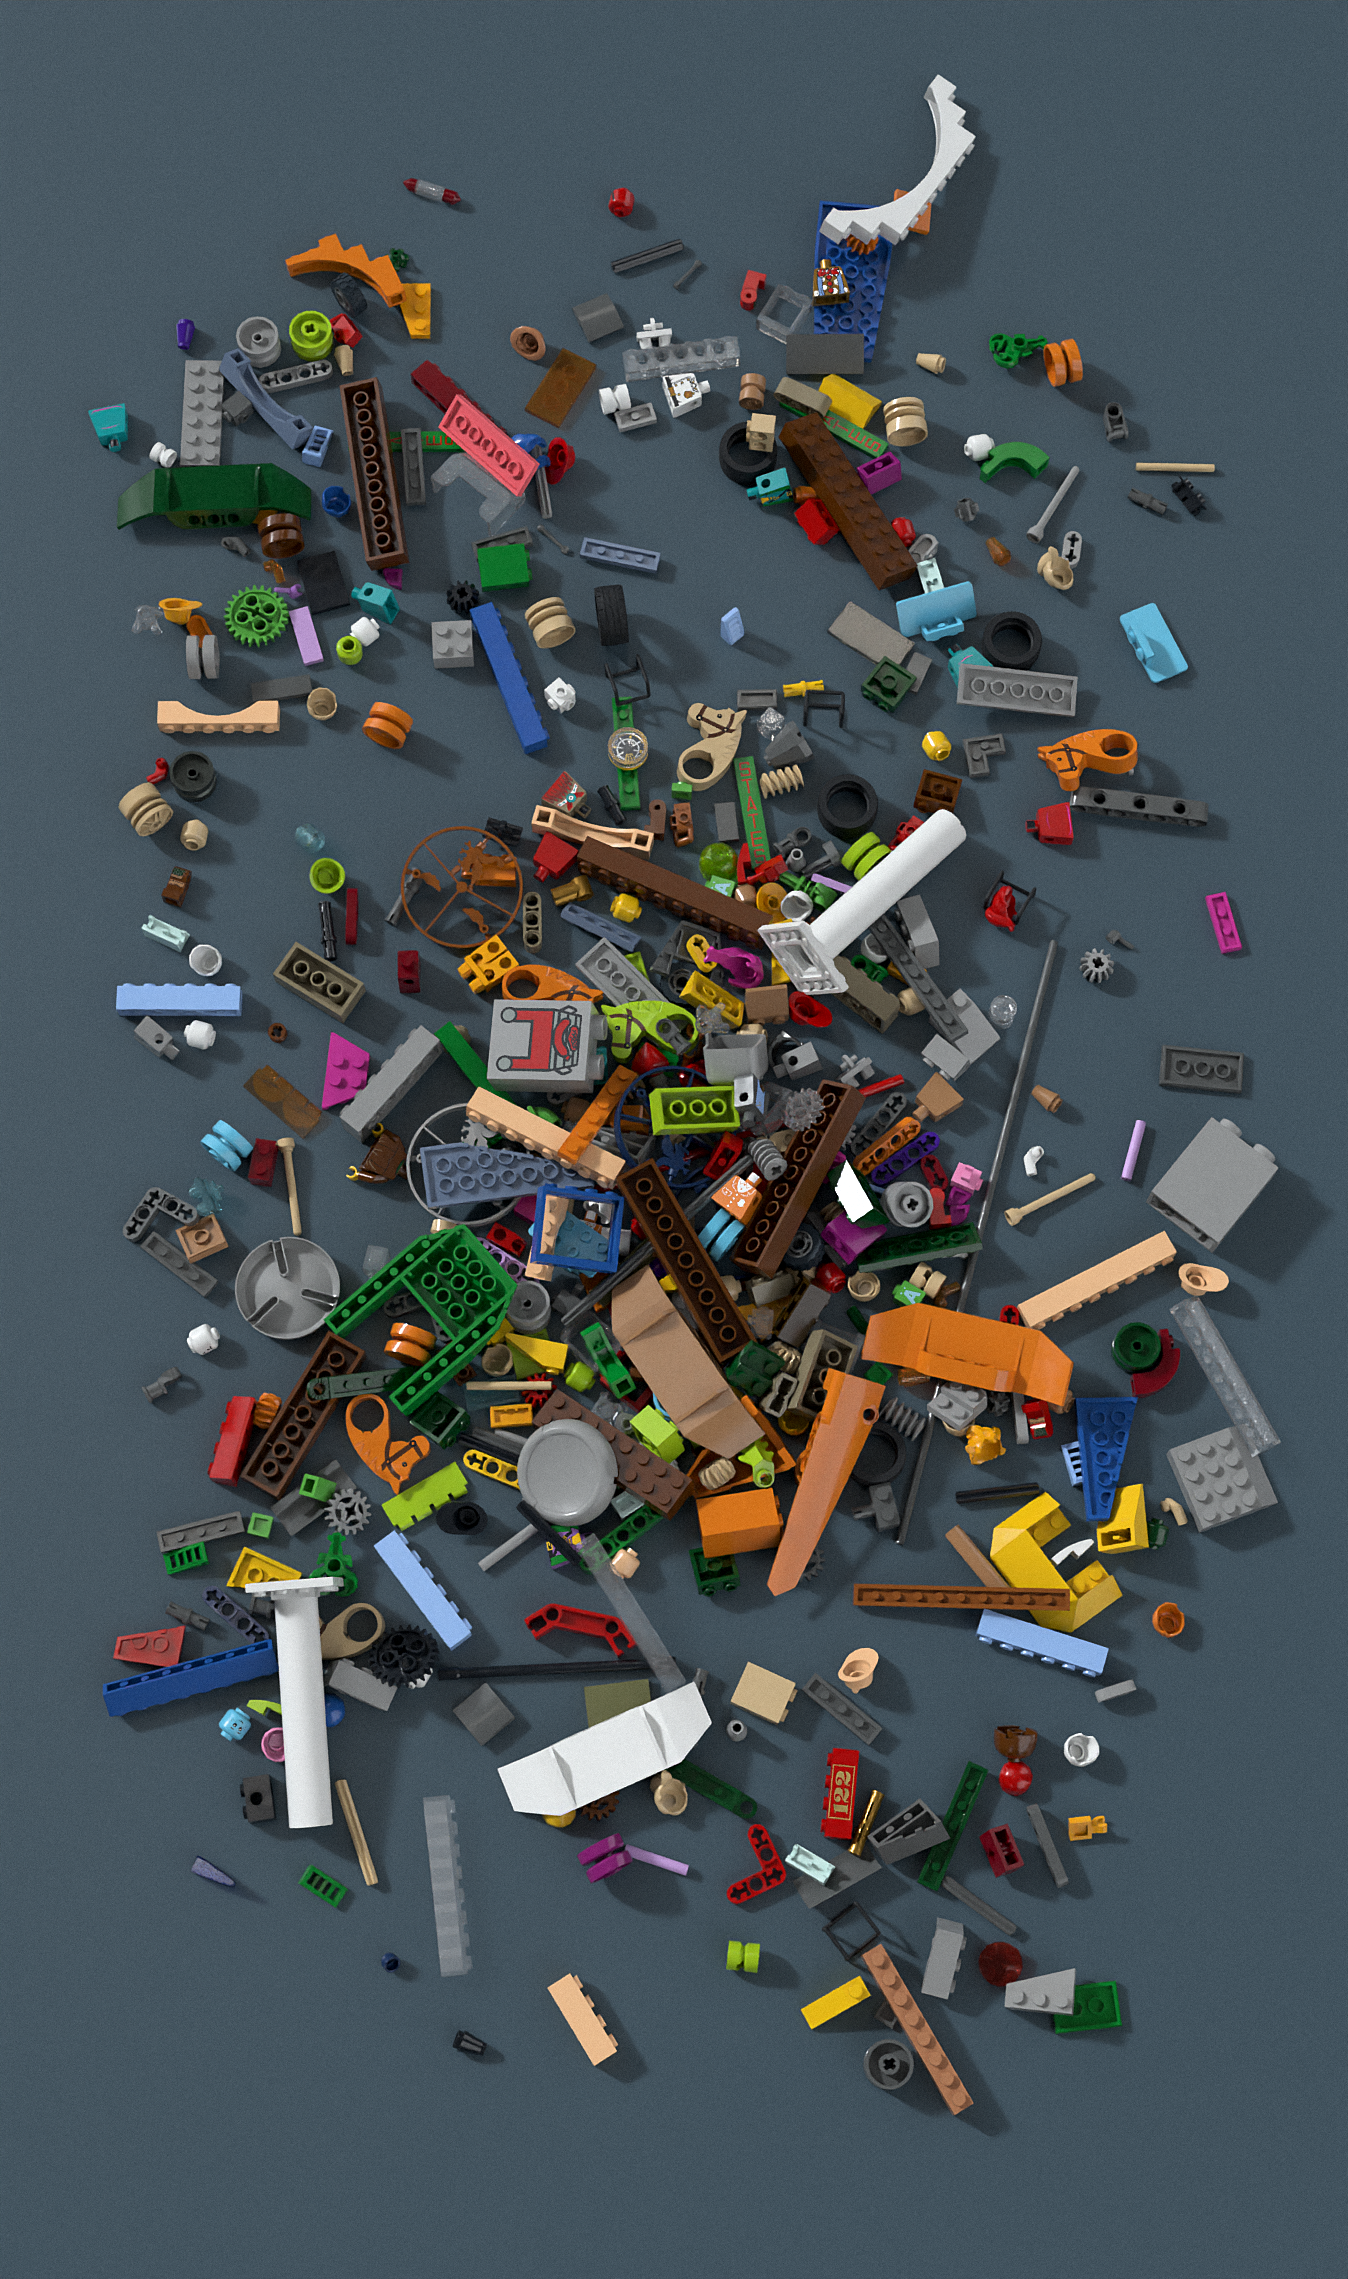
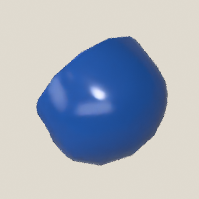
[322,486,351,517]
[324,1693,345,1728]

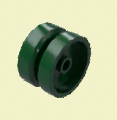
[1111,1322,1161,1374]

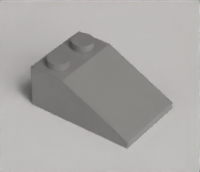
[929,989,1000,1065]

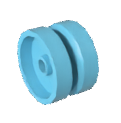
[200,1120,254,1172]
[698,1208,745,1262]

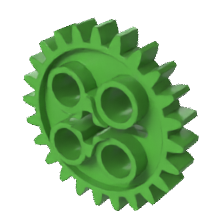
[224,585,289,647]

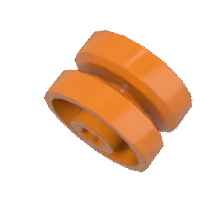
[1044,339,1083,387]
[362,702,413,749]
[384,1323,437,1367]

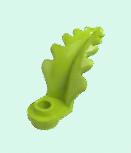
[738,1436,774,1488]

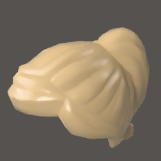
[1037,546,1074,590]
[650,1770,688,1816]

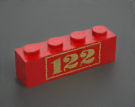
[820,1748,859,1841]

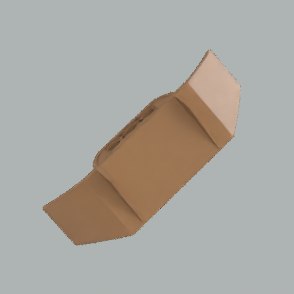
[612,1265,765,1459]

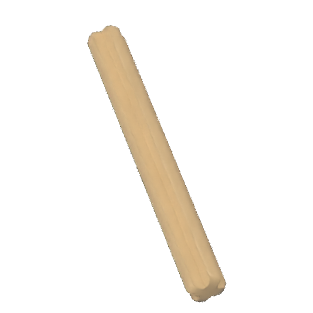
[335,1779,378,1886]

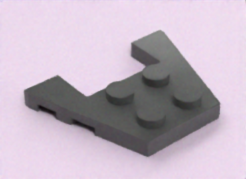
[650,920,726,990]

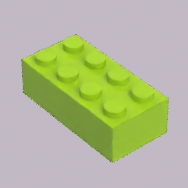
[649,1086,740,1135]

